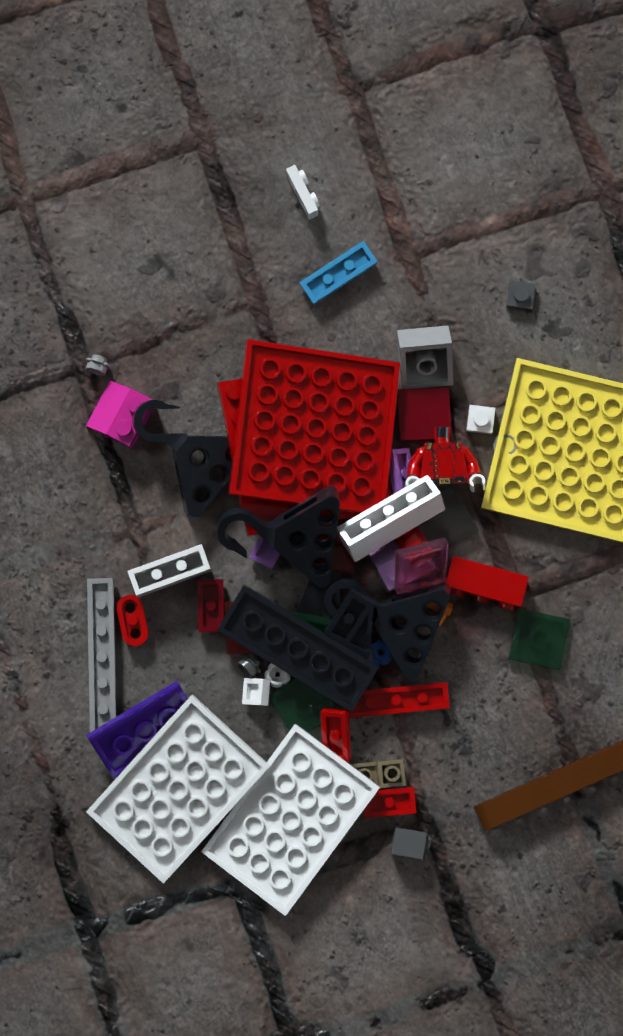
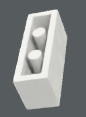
[127,544,212,598]

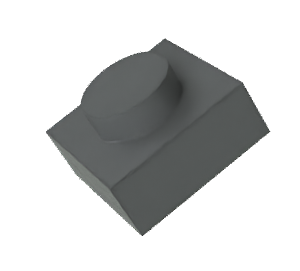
[506,280,536,311]

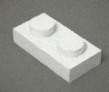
[286,165,320,220]

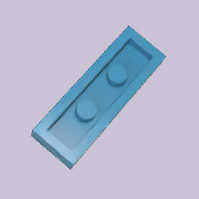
[299,241,378,306]

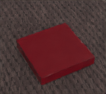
[397,387,452,442]

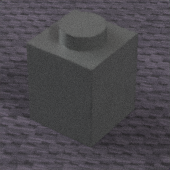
[390,827,431,860]

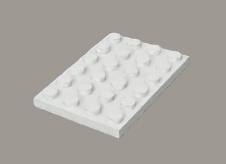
[86,694,270,884]
[201,724,380,916]

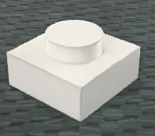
[466,405,495,435]
[242,678,270,706]

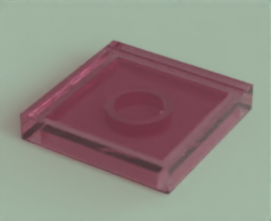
[394,537,449,594]

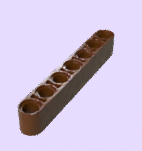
[473,740,623,831]

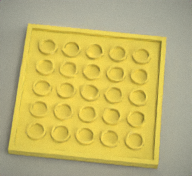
[481,358,623,543]

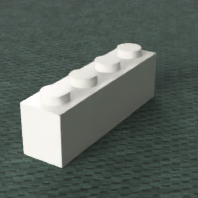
[337,475,446,562]

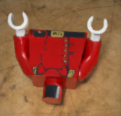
[404,427,486,492]

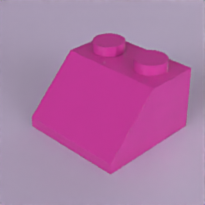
[86,381,154,450]

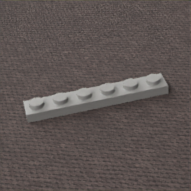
[87,578,117,732]

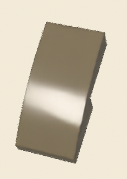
[350,759,406,788]

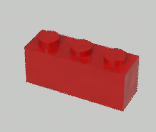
[445,556,529,611]

